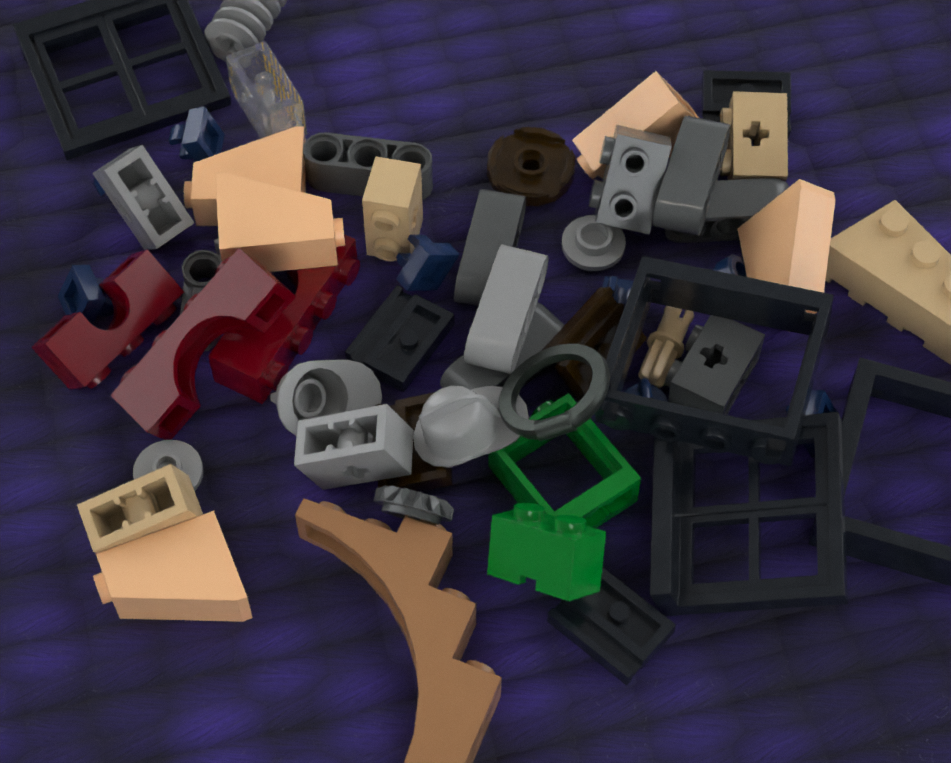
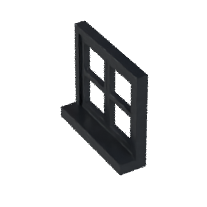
[13,0,231,161]
[650,412,848,616]

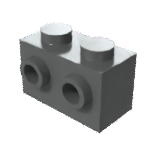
[589,125,672,234]

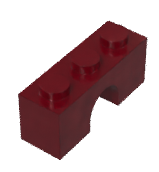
[31,249,184,390]

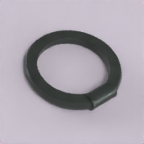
[499,344,610,442]

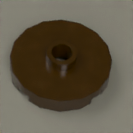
[487,127,575,206]

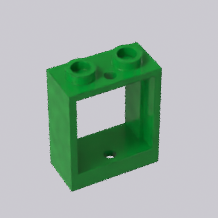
[488,393,641,528]

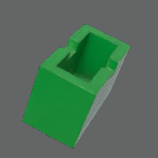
[487,503,606,601]

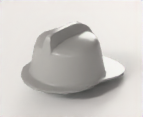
[270,360,382,436]
[413,385,529,468]

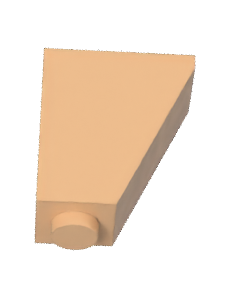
[572,71,699,179]
[184,126,306,226]
[215,172,345,272]
[737,179,835,314]
[93,511,253,622]

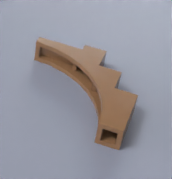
[295,498,502,763]

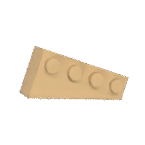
[825,200,951,365]

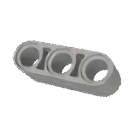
[464,244,549,374]

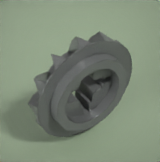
[373,486,454,525]

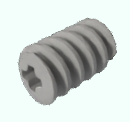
[204,0,287,65]

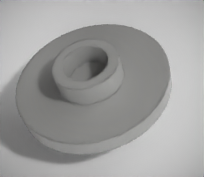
[562,215,626,271]
[133,440,203,491]

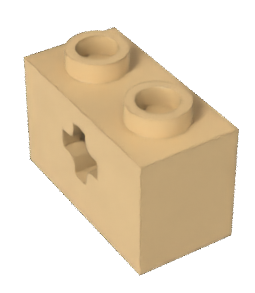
[720,92,788,181]
[362,156,423,261]
[77,464,203,553]

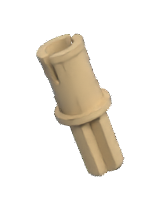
[638,306,694,388]

